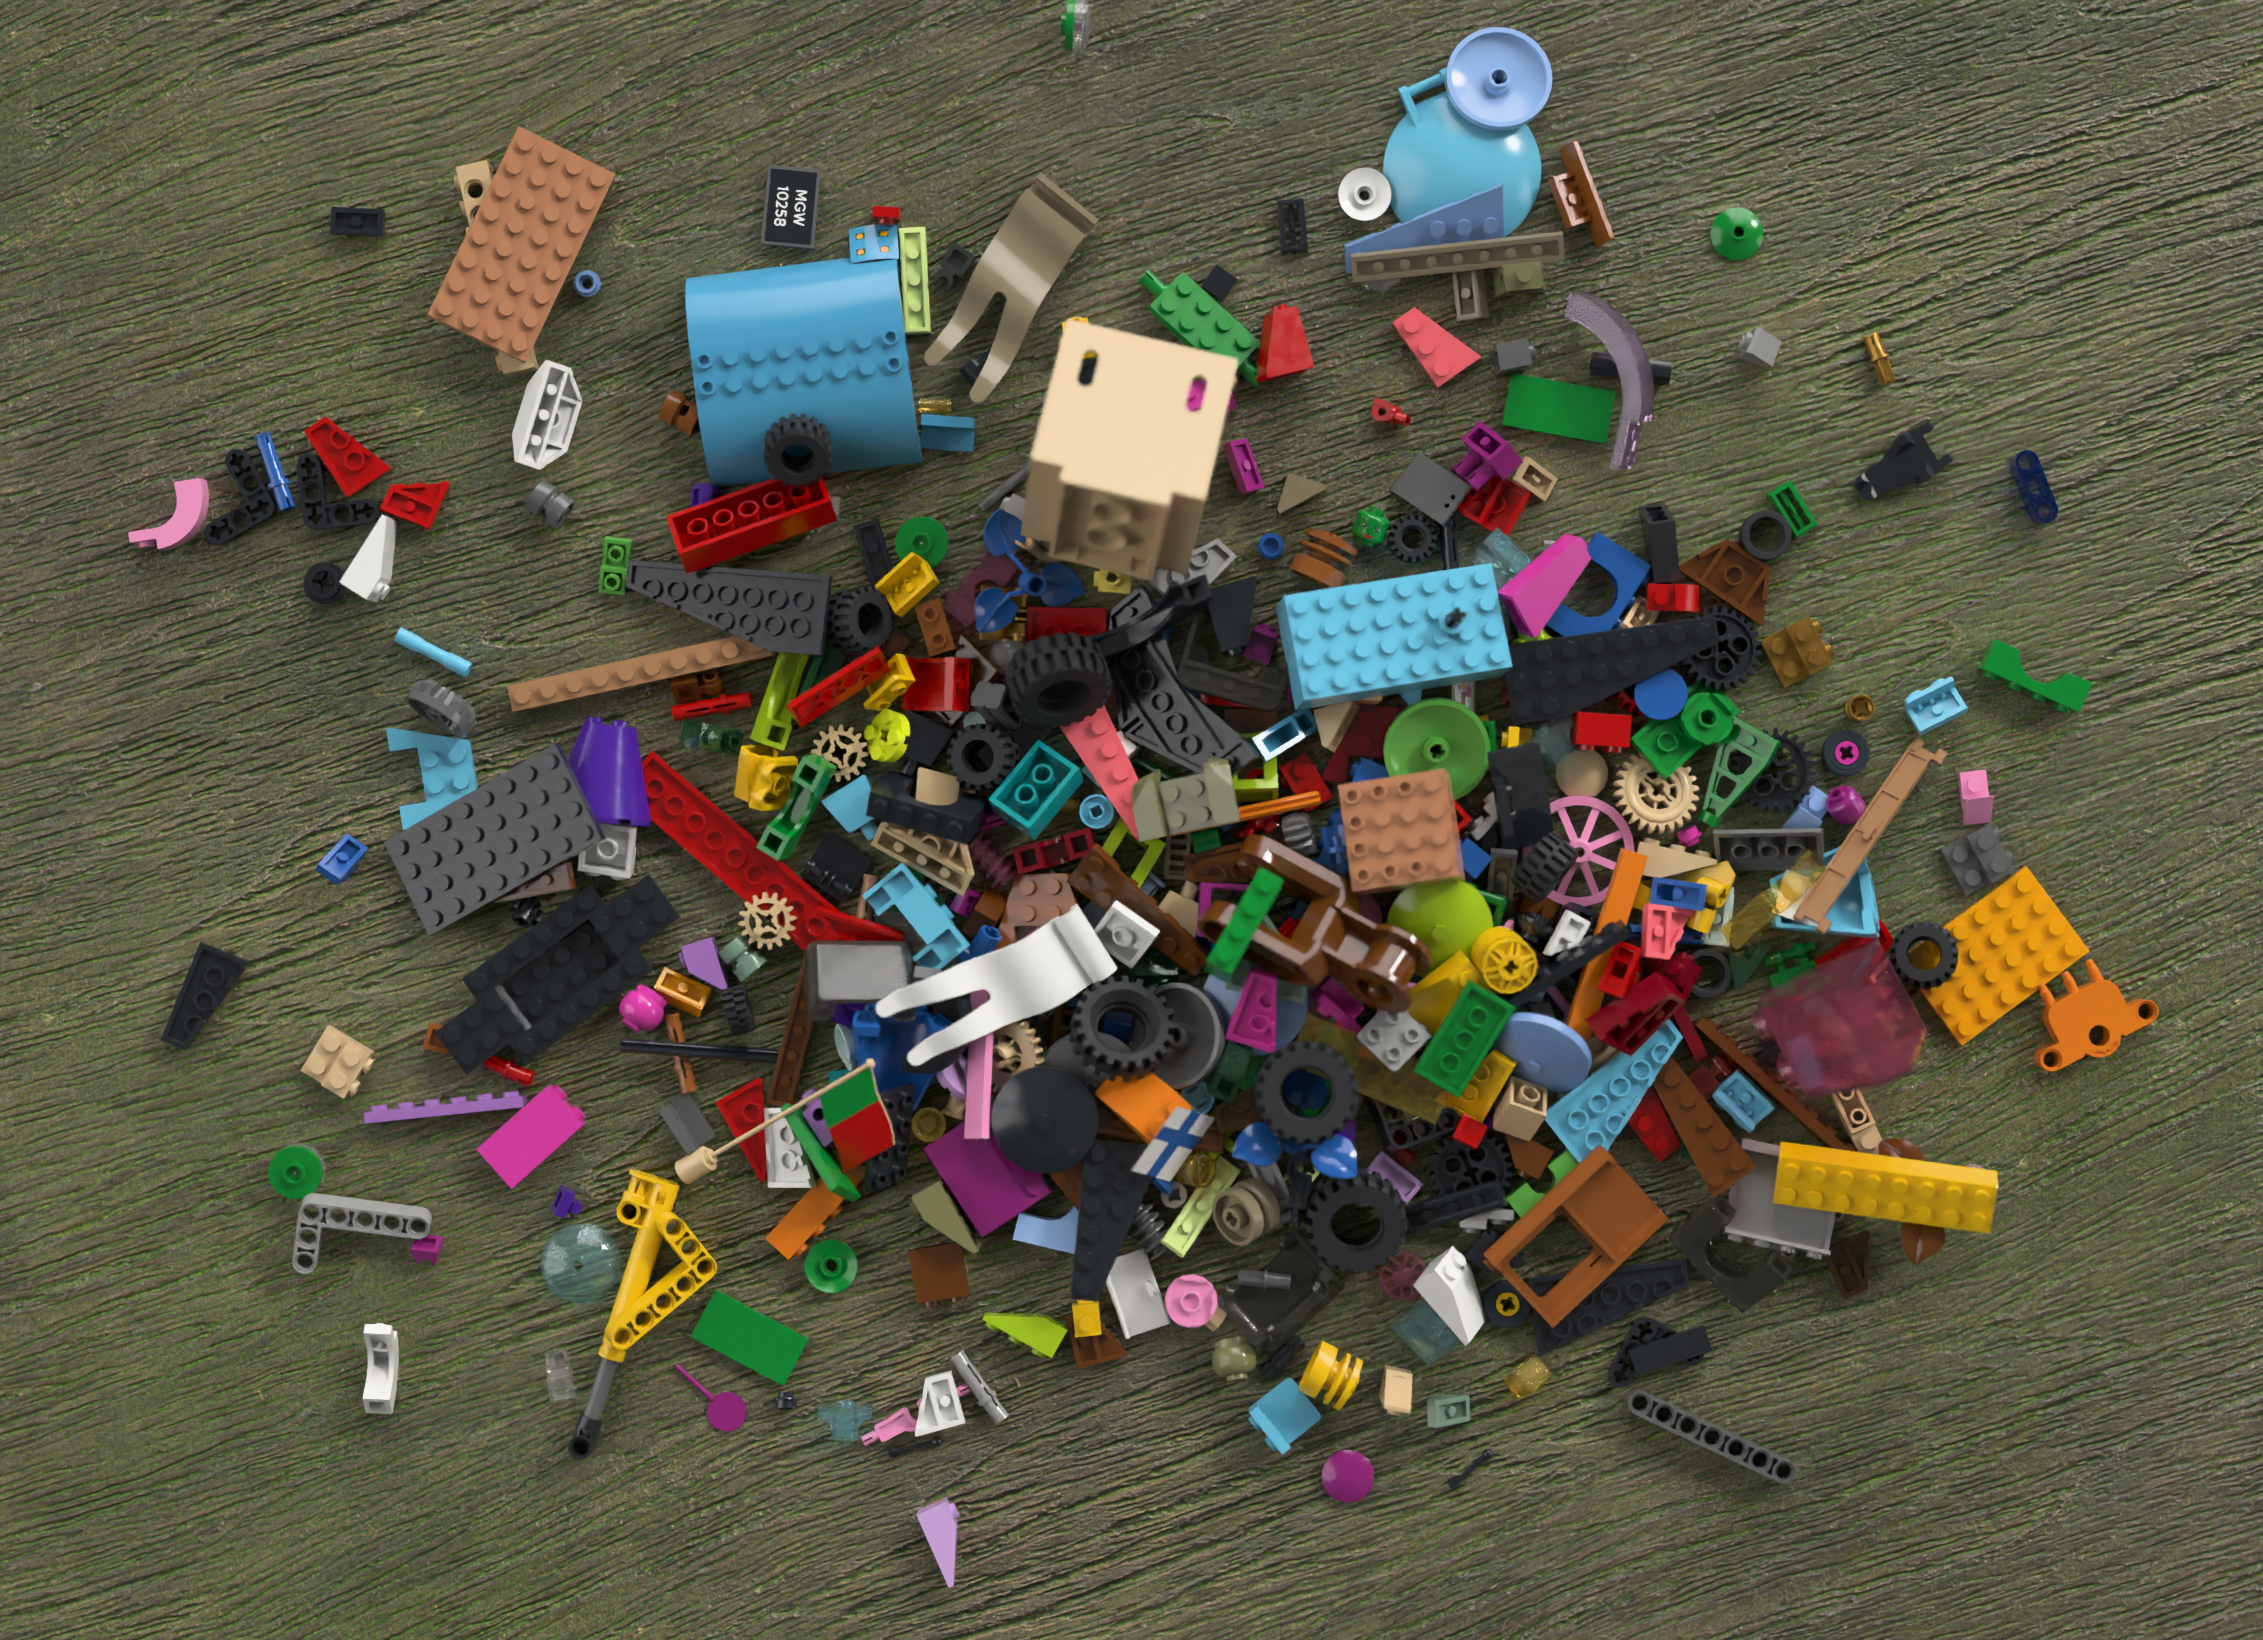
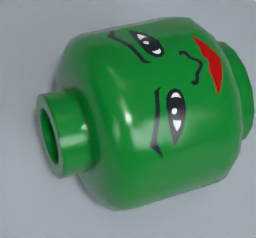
[1351,506,1390,547]

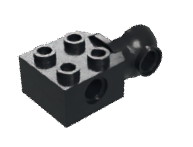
[1517,902,1600,955]

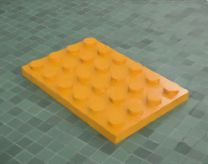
[1908,866,2089,1046]

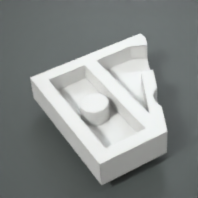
[915,1371,965,1437]

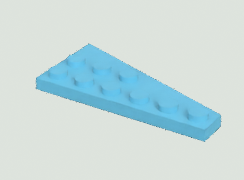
[1544,1019,1683,1163]

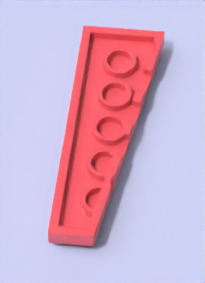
[1059,706,1139,840]

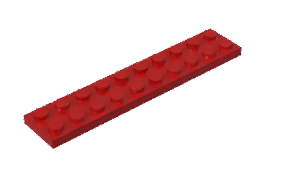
[642,751,842,955]

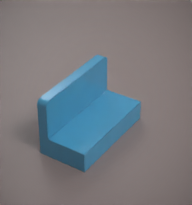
[921,414,976,452]

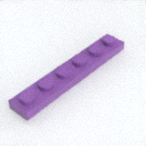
[364,1091,527,1123]

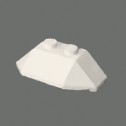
[512,360,582,470]

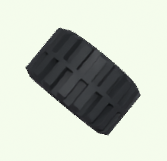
[764,413,831,488]
[826,587,894,655]
[947,724,1020,790]
[1511,831,1578,903]
[1890,920,1958,990]

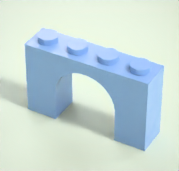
[1013,1206,1078,1254]

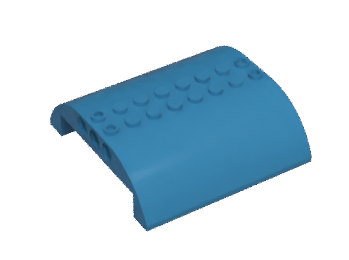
[685,258,923,488]

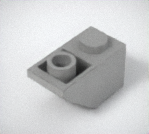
[1737,327,1782,369]

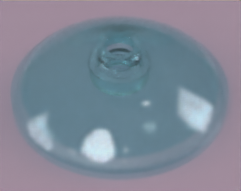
[541,1223,621,1303]

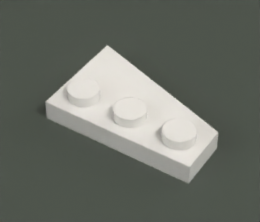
[764,1107,817,1188]

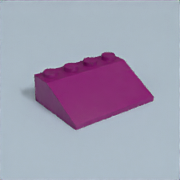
[922,1102,1052,1238]

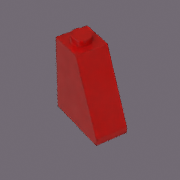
[1256,304,1315,384]

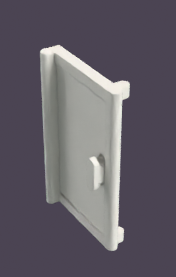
[1106,1248,1171,1339]

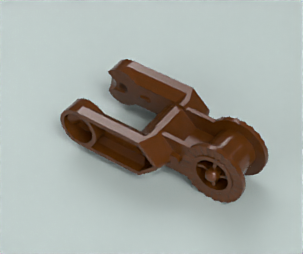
[1198,834,1433,1014]

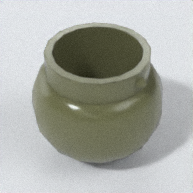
[1212,1337,1256,1383]

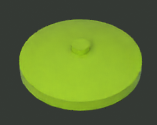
[1387,880,1493,977]

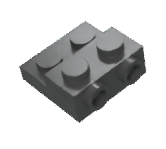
[1939,824,2016,896]

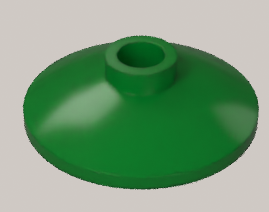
[1710,207,1763,260]
[805,1240,858,1293]

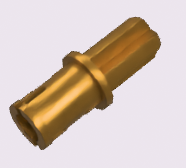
[1862,332,1896,386]

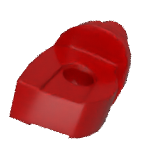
[1371,398,1411,427]

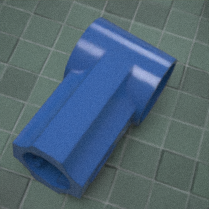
[956,925,1002,965]

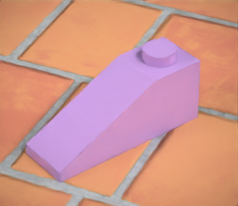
[916,1497,960,1588]

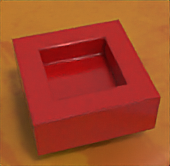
[872,206,901,226]

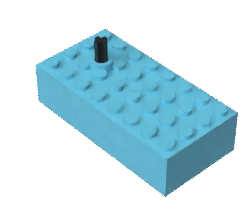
[1275,563,1512,710]

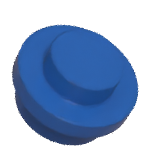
[1257,533,1284,560]

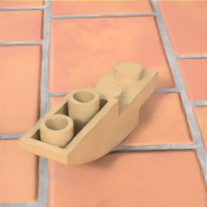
[1828,1076,1883,1155]

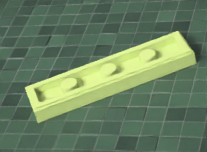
[899,227,931,335]
[1160,1155,1241,1258]

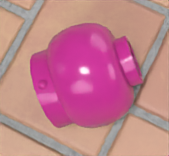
[619,984,667,1033]

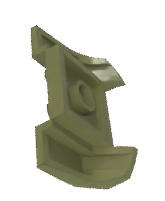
[1132,758,1240,842]

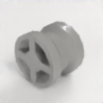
[1160,1180,1187,1208]

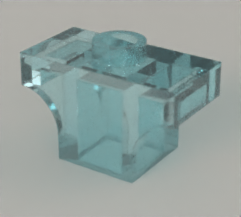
[1522,716,1575,766]
[818,1400,873,1441]

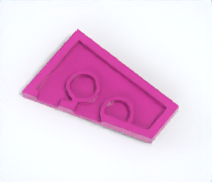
[1225,966,1277,1053]

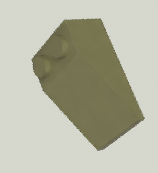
[910,1177,981,1254]

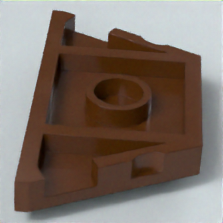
[1679,538,1771,626]

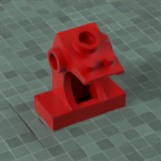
[1597,942,1643,1000]

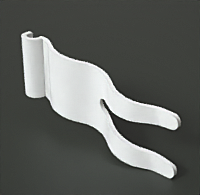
[875,904,1117,1066]

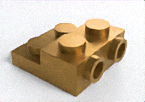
[1760,616,1835,688]

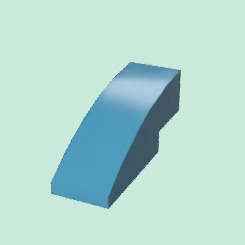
[1251,708,1318,763]

